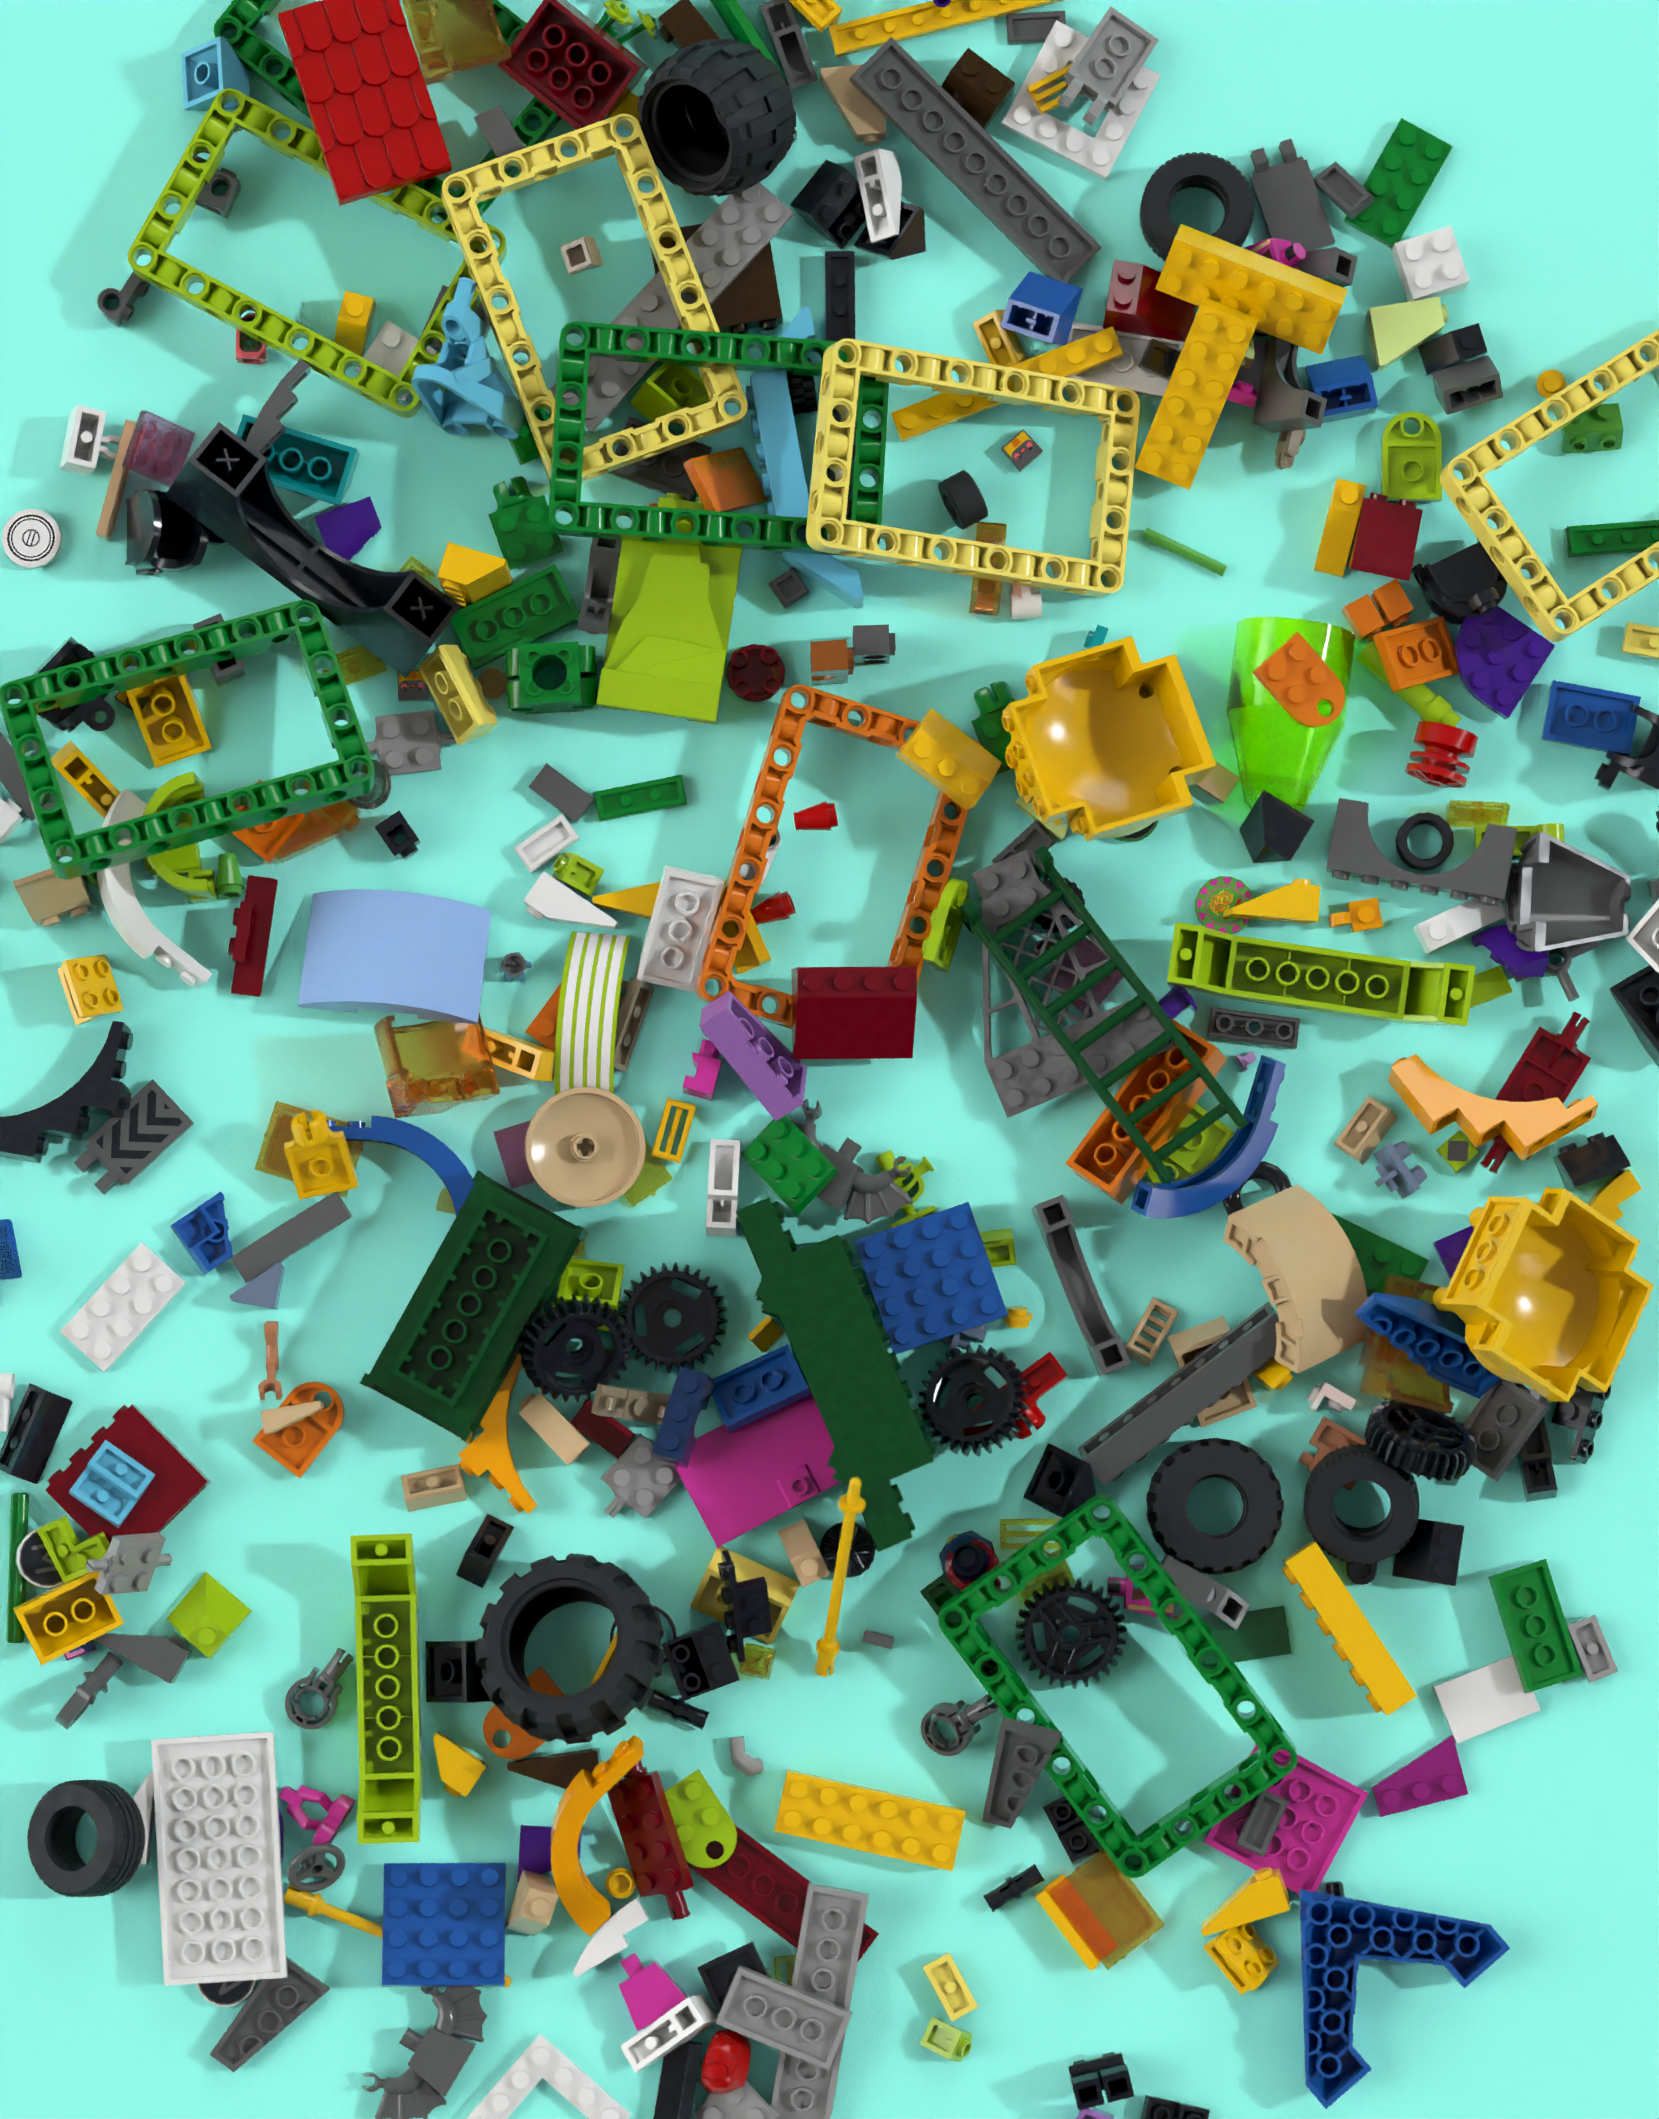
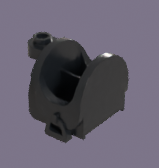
[125,488,226,577]
[1411,539,1508,626]
[32,636,115,733]
[1594,703,1659,791]

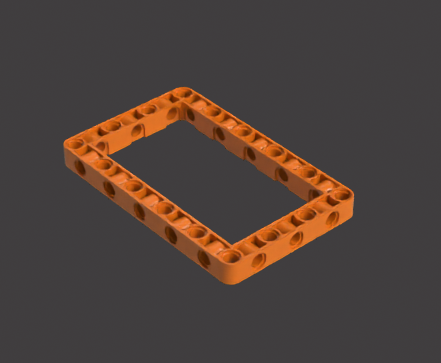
[695,684,983,1029]

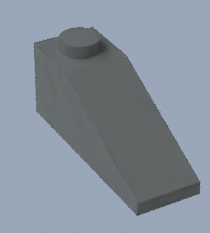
[94,1633,192,1684]

